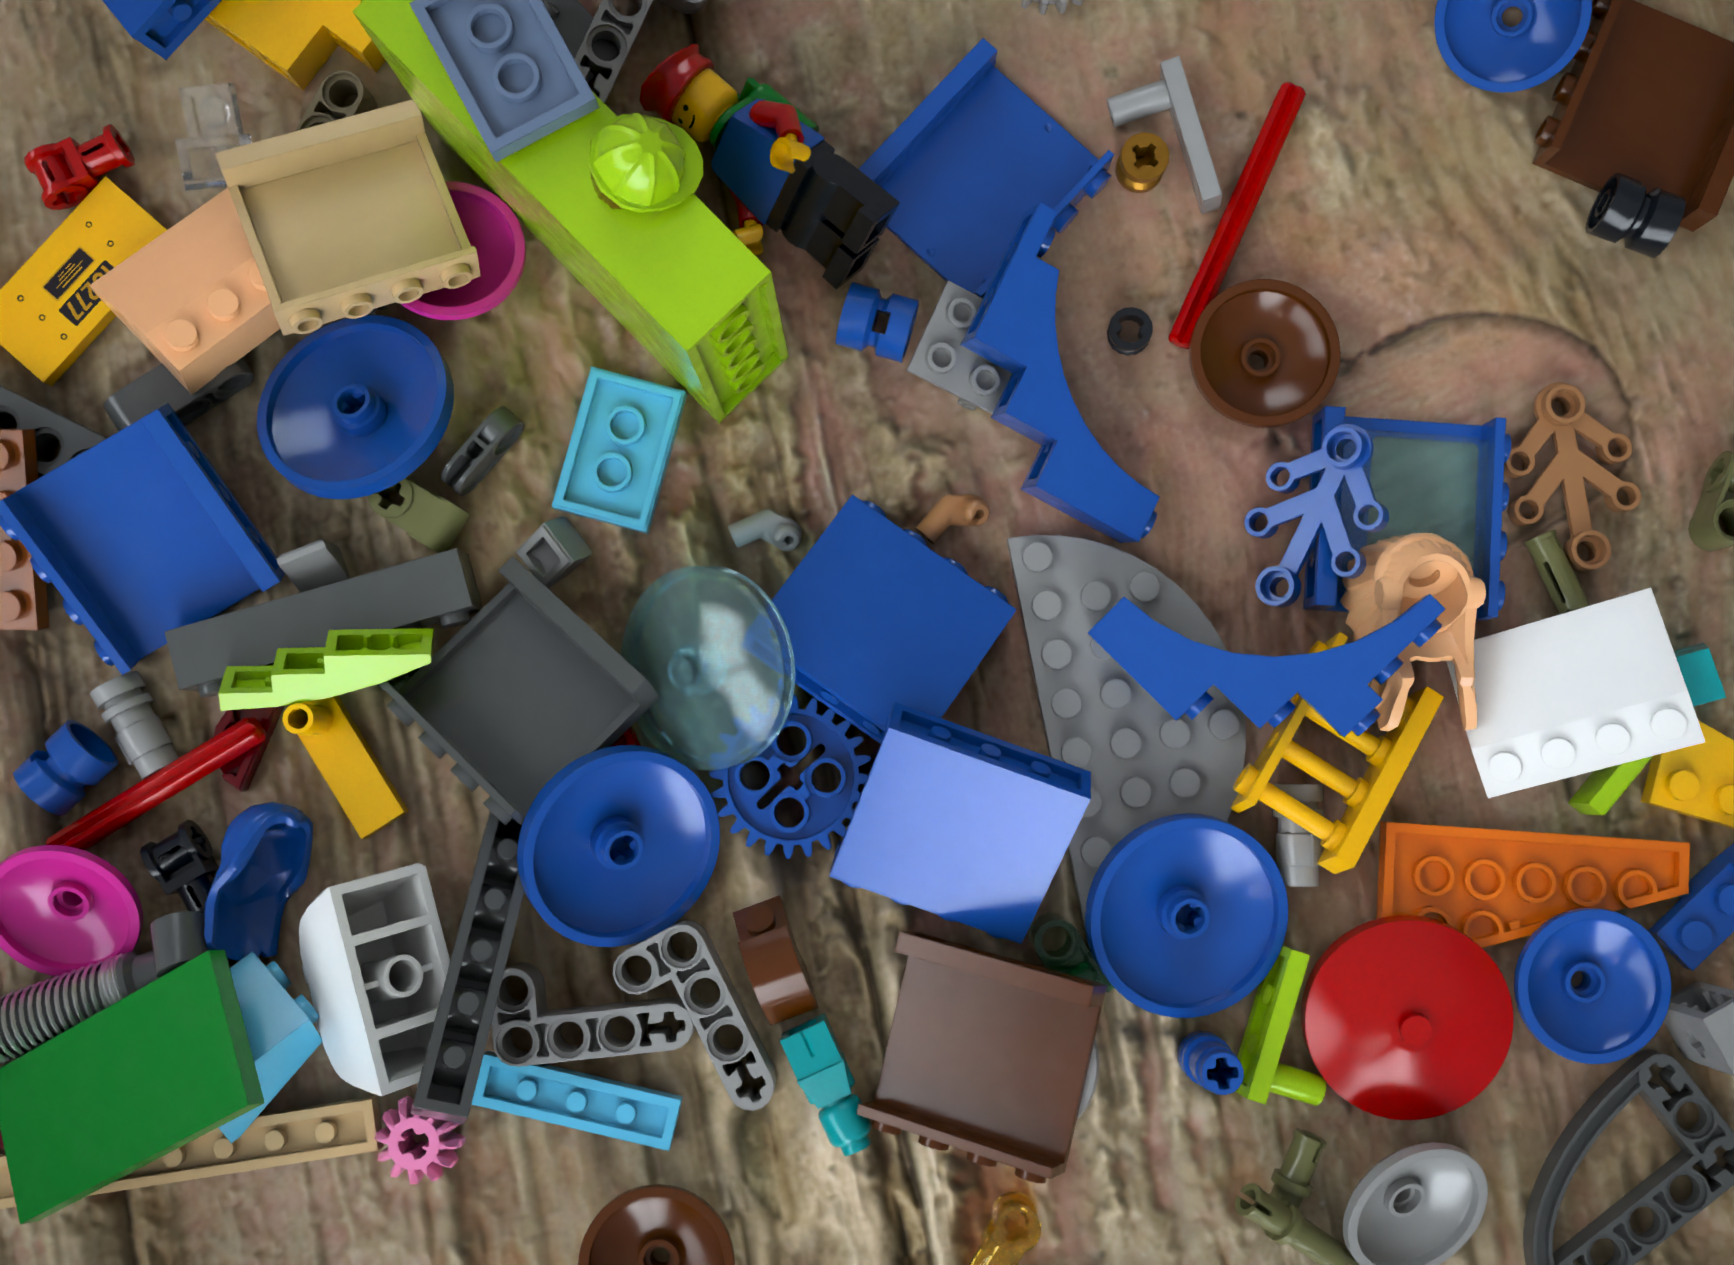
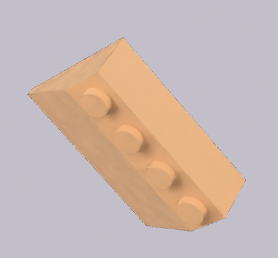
[89,187,280,395]

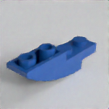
[1648,843,1734,971]

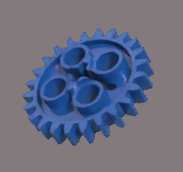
[709,695,871,859]

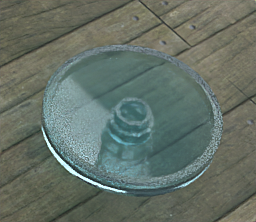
[621,565,795,770]

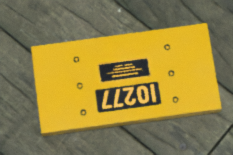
[0,176,168,387]

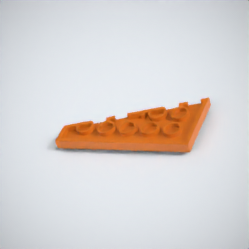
[1376,821,1690,948]

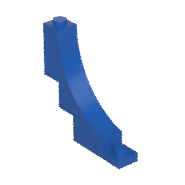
[960,202,1160,543]

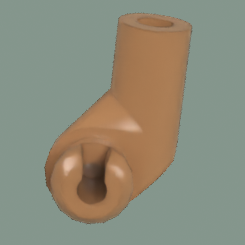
[915,494,990,544]

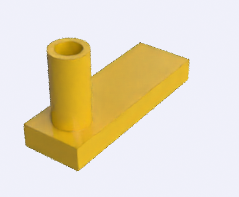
[282,696,409,839]

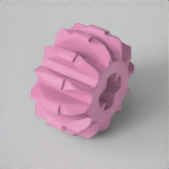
[374,1096,466,1185]

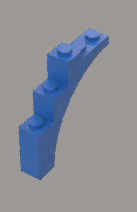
[1088,594,1445,737]

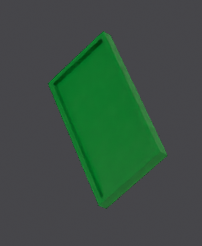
[0,950,265,1224]

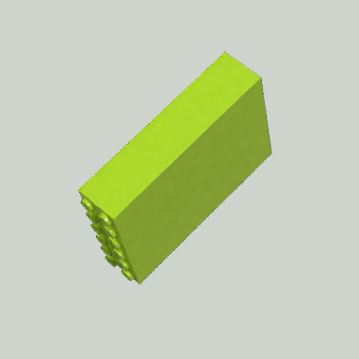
[352,0,789,423]

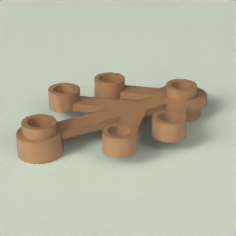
[1504,382,1641,572]

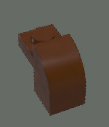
[733,895,819,1025]

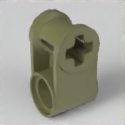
[1688,451,1734,552]
[368,478,471,553]

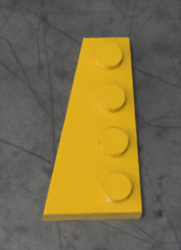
[1641,720,1734,829]

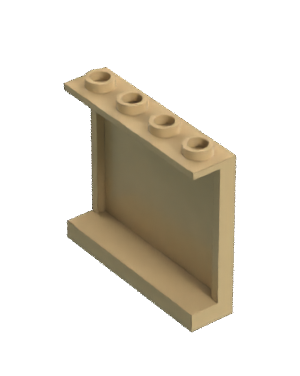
[215,99,481,336]

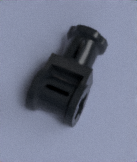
[140,820,219,914]

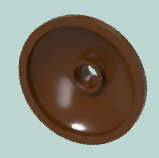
[1189,279,1341,428]
[578,1184,735,1265]

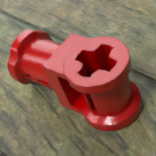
[24,124,135,210]

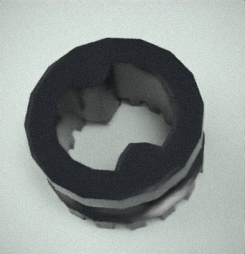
[1107,307,1153,356]

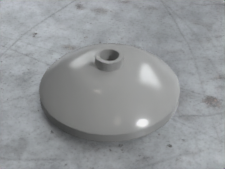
[1343,1142,1488,1265]

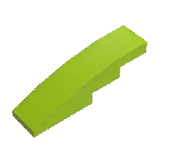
[218,628,434,711]

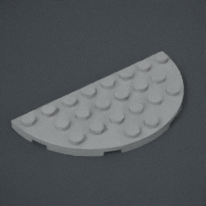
[1006,535,1246,931]

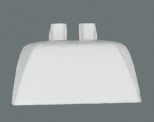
[299,863,450,1096]

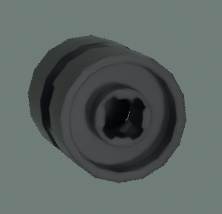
[1585,173,1686,258]

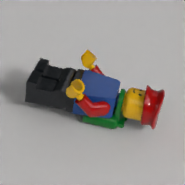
[639,43,900,290]

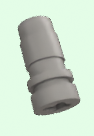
[89,671,179,780]
[1272,784,1324,887]

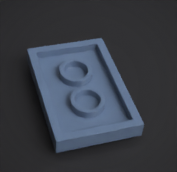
[409,0,600,162]

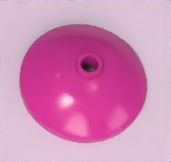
[401,181,526,320]
[0,845,143,976]

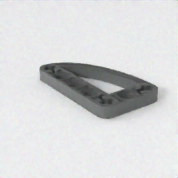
[1523,1050,1734,1265]

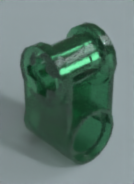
[1029,913,1114,993]

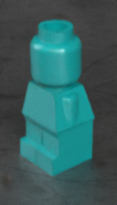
[780,1013,872,1156]

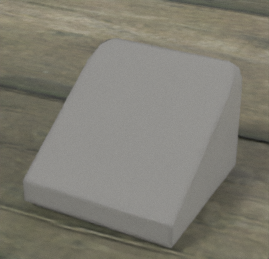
[516,517,592,589]
[276,539,350,592]

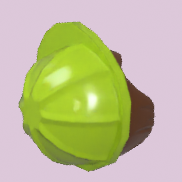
[588,113,703,213]

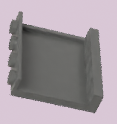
[379,556,660,825]

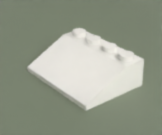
[1447,587,1706,798]

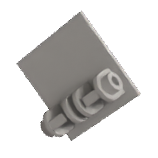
[906,281,1012,414]

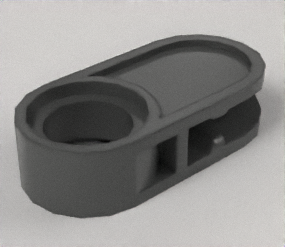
[440,406,525,496]

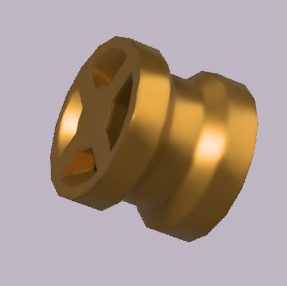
[1115,132,1170,193]

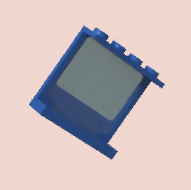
[1303,406,1511,622]

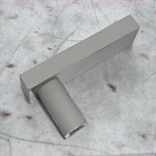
[1106,56,1222,214]

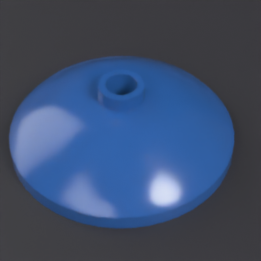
[1434,0,1592,93]
[1514,908,1671,1064]

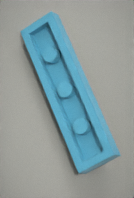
[472,1050,683,1151]

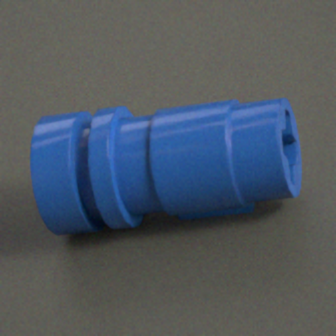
[1177,1030,1244,1095]

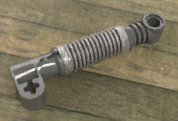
[0,911,239,1064]

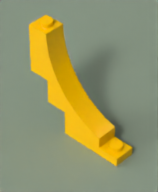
[204,0,386,91]

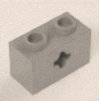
[1663,981,1734,1076]

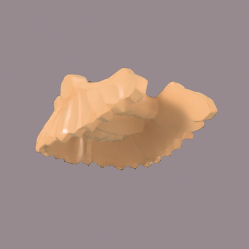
[1340,533,1486,732]

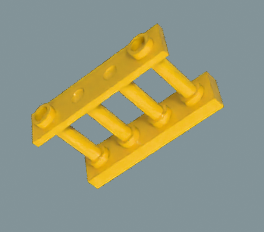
[1230,632,1444,874]

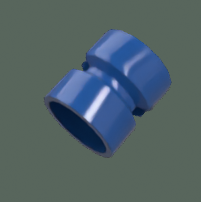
[835,282,919,363]
[13,720,119,816]

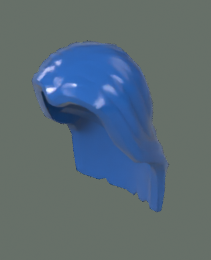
[204,802,313,961]

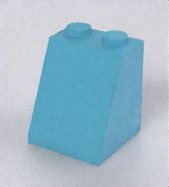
[218,951,322,1144]

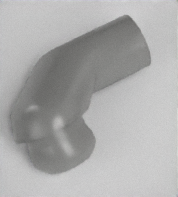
[728,509,802,552]

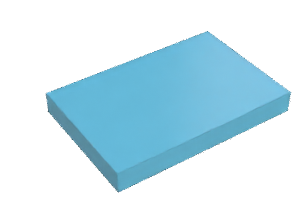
[551,366,687,534]

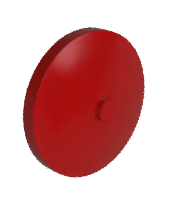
[1301,915,1514,1120]

